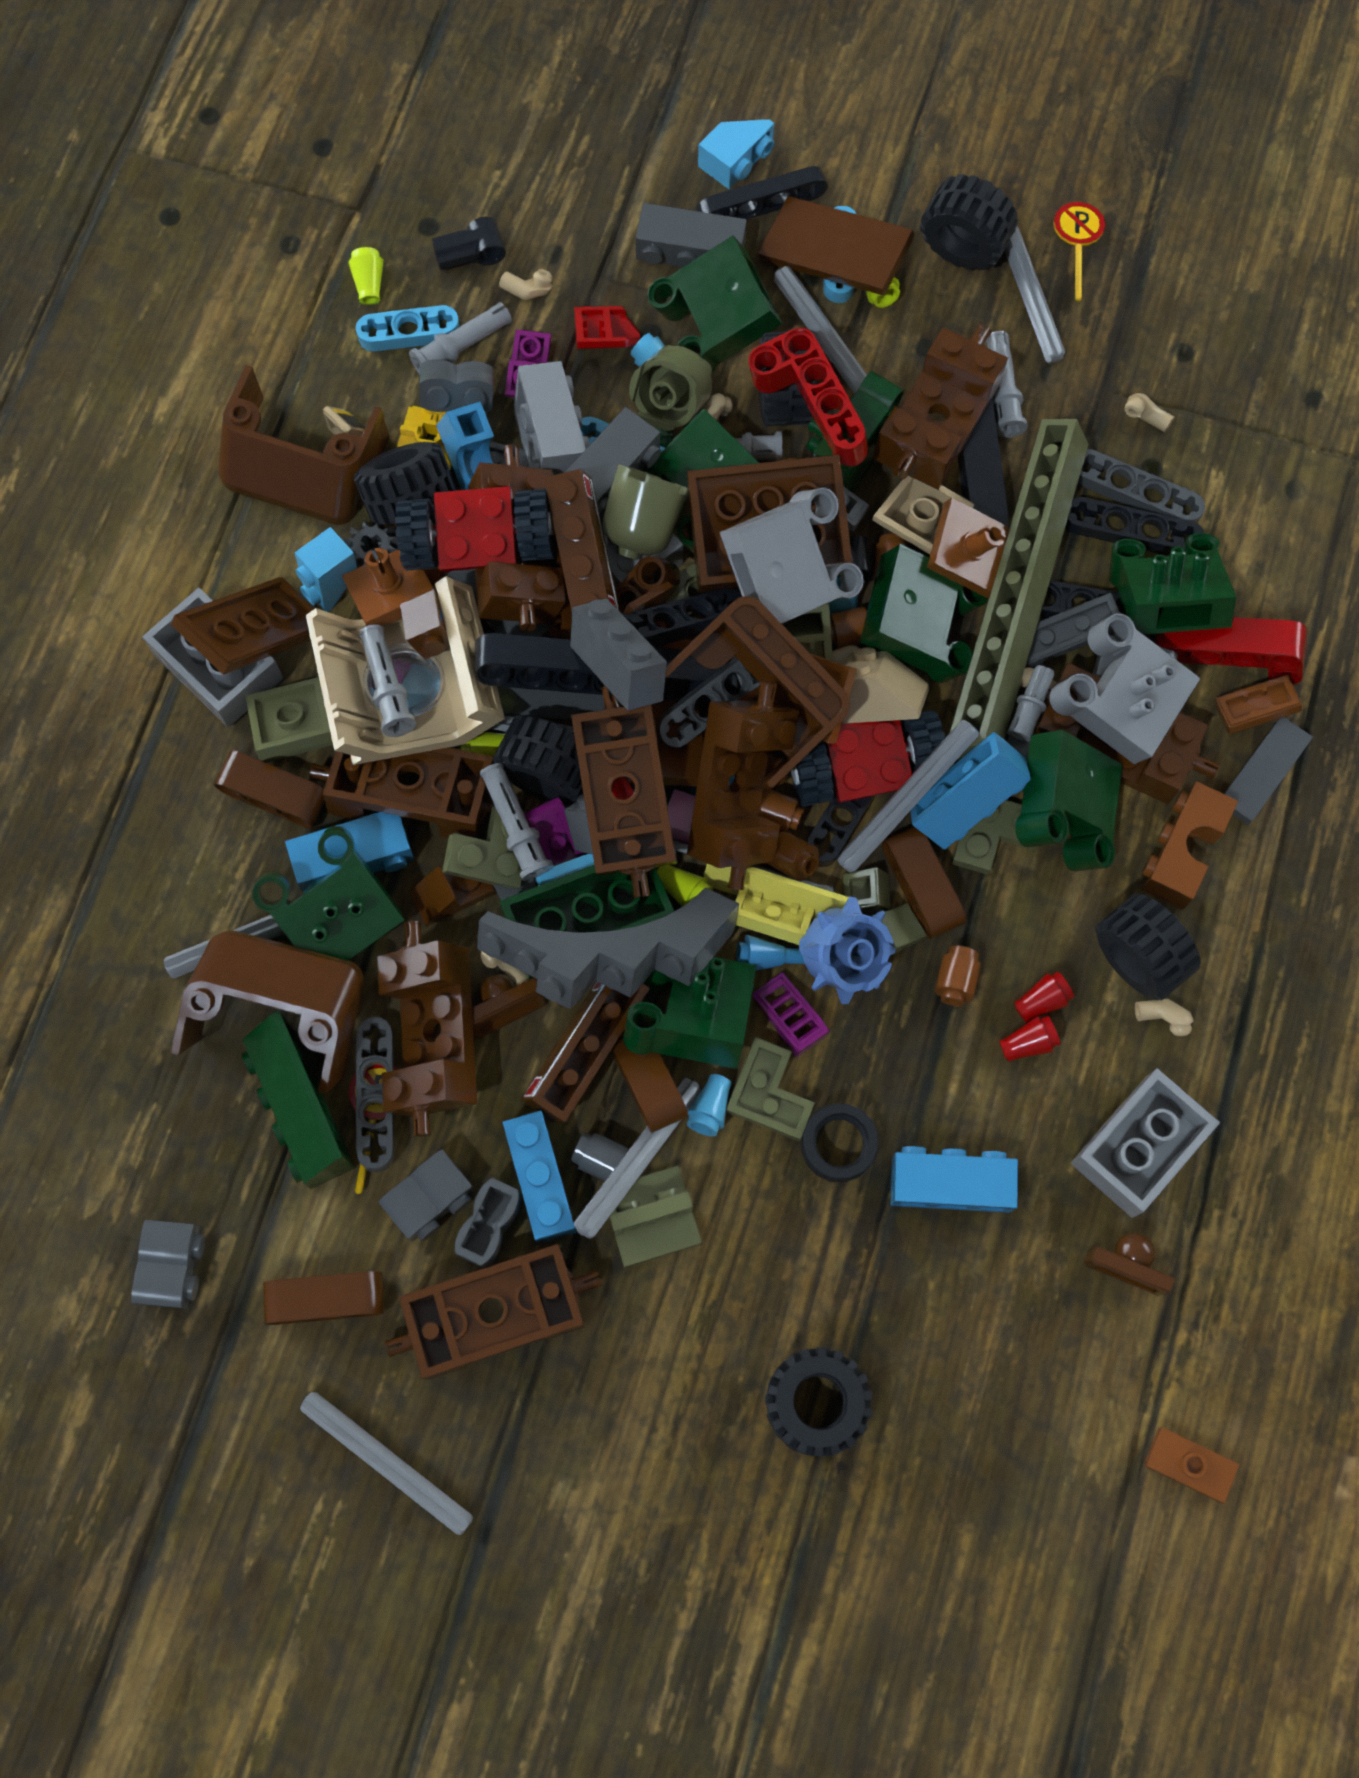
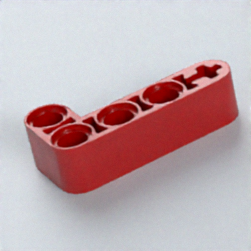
[748,328,868,467]
[1154,617,1307,685]

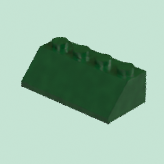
[241,1011,355,1189]

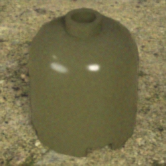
[602,464,689,560]

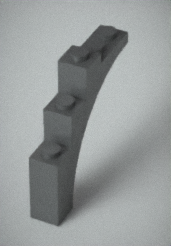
[477,888,739,1009]

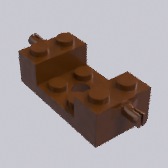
[873,324,1008,490]
[468,444,565,631]
[1024,663,1220,804]
[687,680,799,891]
[571,686,677,898]
[309,747,495,839]
[377,921,477,1137]
[385,1244,602,1380]

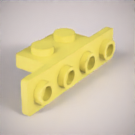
[704,863,849,945]

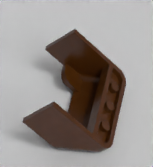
[218,365,389,525]
[665,596,850,789]
[171,930,364,1094]

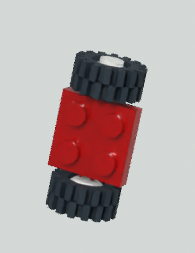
[395,486,556,572]
[790,710,946,807]

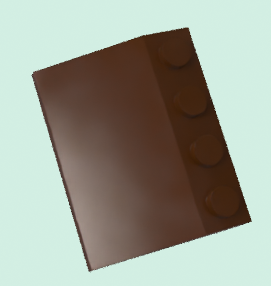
[687,455,853,593]

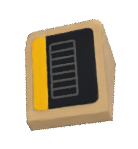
[323,406,365,437]

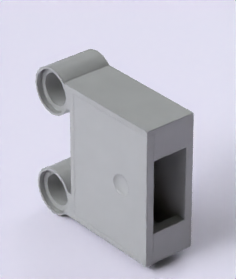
[719,488,864,624]
[1050,613,1200,764]

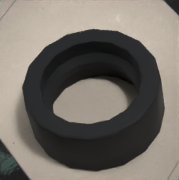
[801,1104,878,1182]

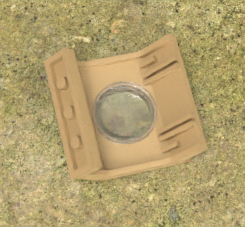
[306,576,505,765]

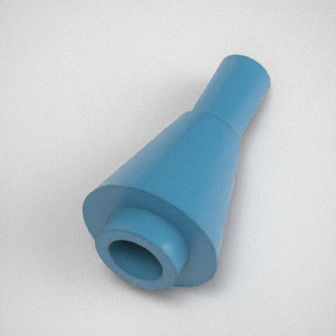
[736,935,805,971]

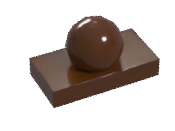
[472,974,546,1039]
[1084,1232,1175,1296]

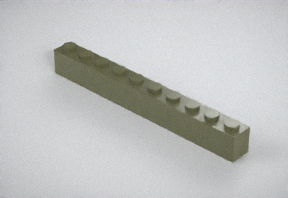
[950,419,1089,761]

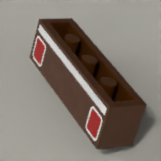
[544,468,620,612]
[520,981,650,1122]

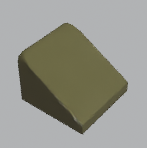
[842,868,890,911]
[882,904,927,955]

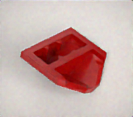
[574,306,641,350]

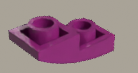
[505,329,552,398]

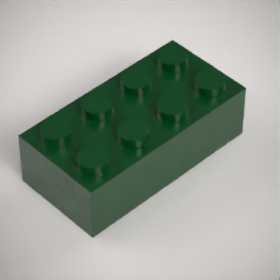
[499,865,674,980]

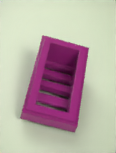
[751,972,830,1058]

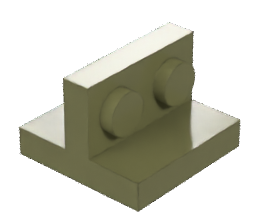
[246,677,333,763]
[609,1166,702,1268]

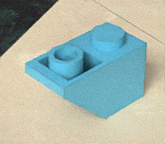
[698,119,775,189]
[294,527,357,612]

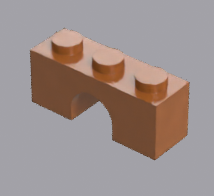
[1141,781,1238,910]

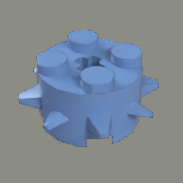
[799,897,895,1004]

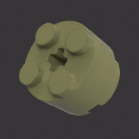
[629,345,712,431]

